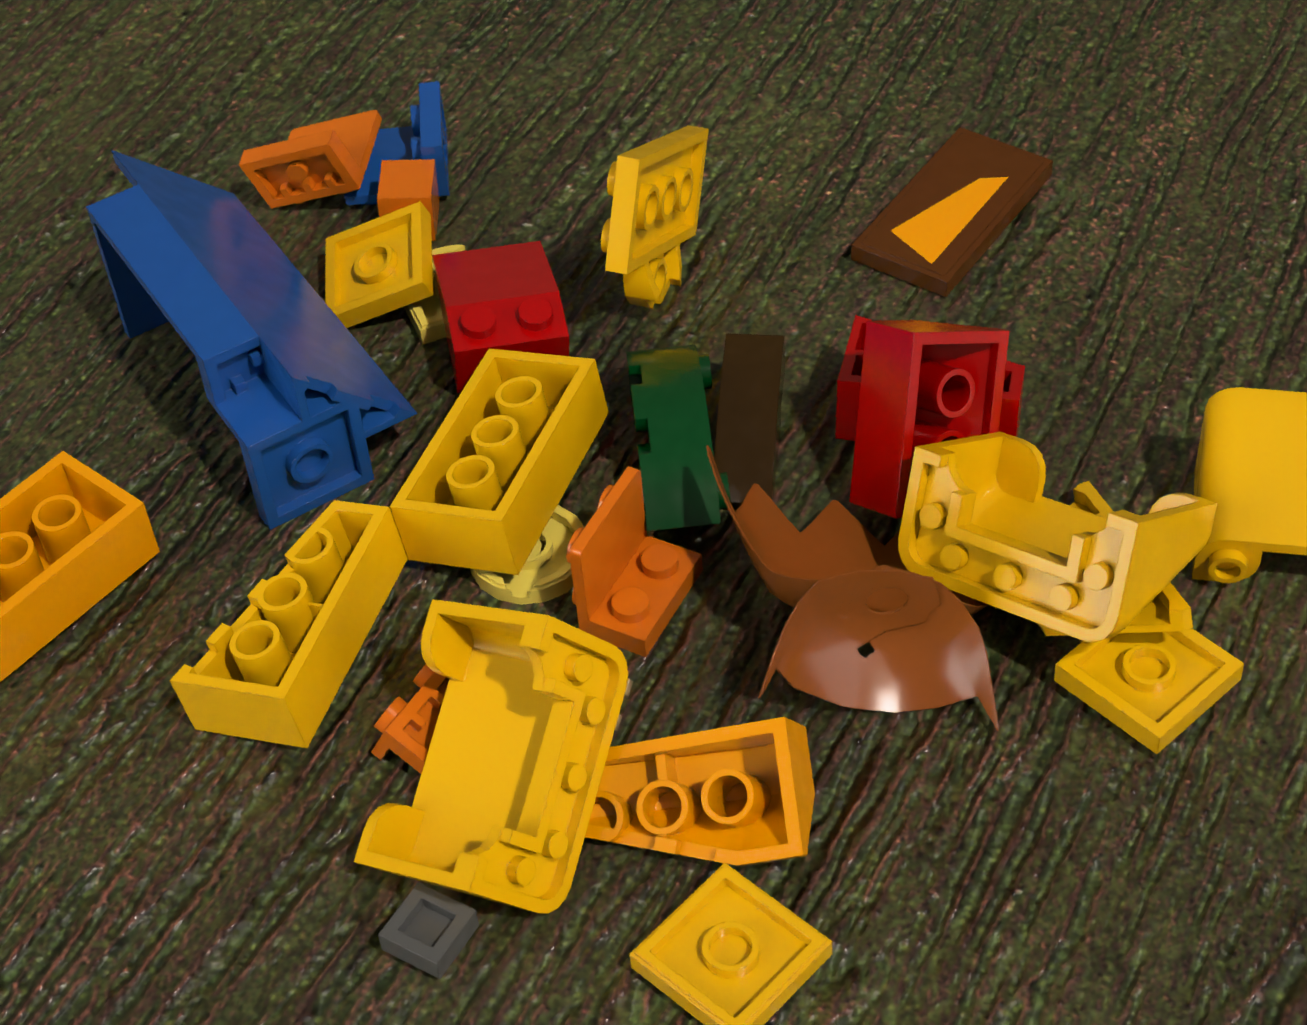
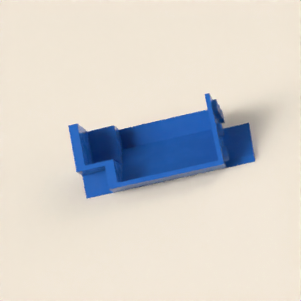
[86,150,418,530]

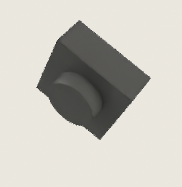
[378,882,479,979]

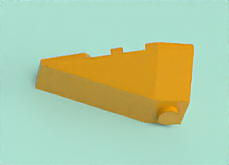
[585,717,815,866]

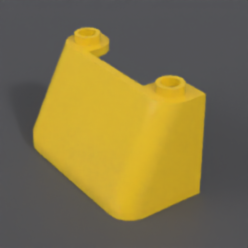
[1192,387,1307,583]
[898,432,1218,642]
[354,599,628,914]

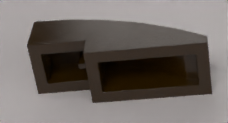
[714,333,785,510]

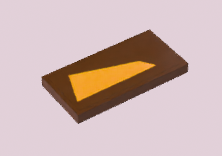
[851,127,1053,297]

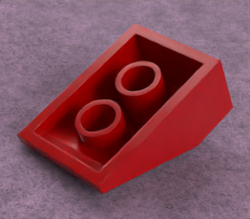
[432,241,569,393]

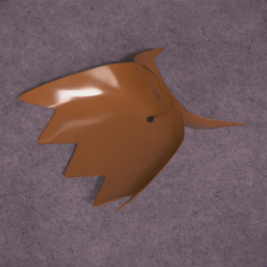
[706,445,998,731]

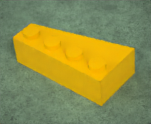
[169,500,408,748]

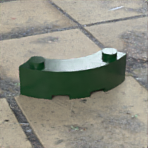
[626,344,731,531]

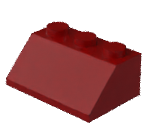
[849,320,1010,519]

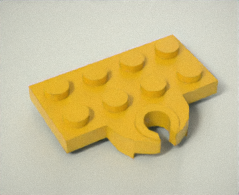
[601,125,709,309]

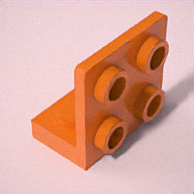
[239,110,382,209]
[566,466,703,657]

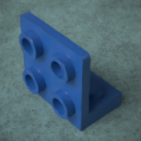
[344,81,450,205]

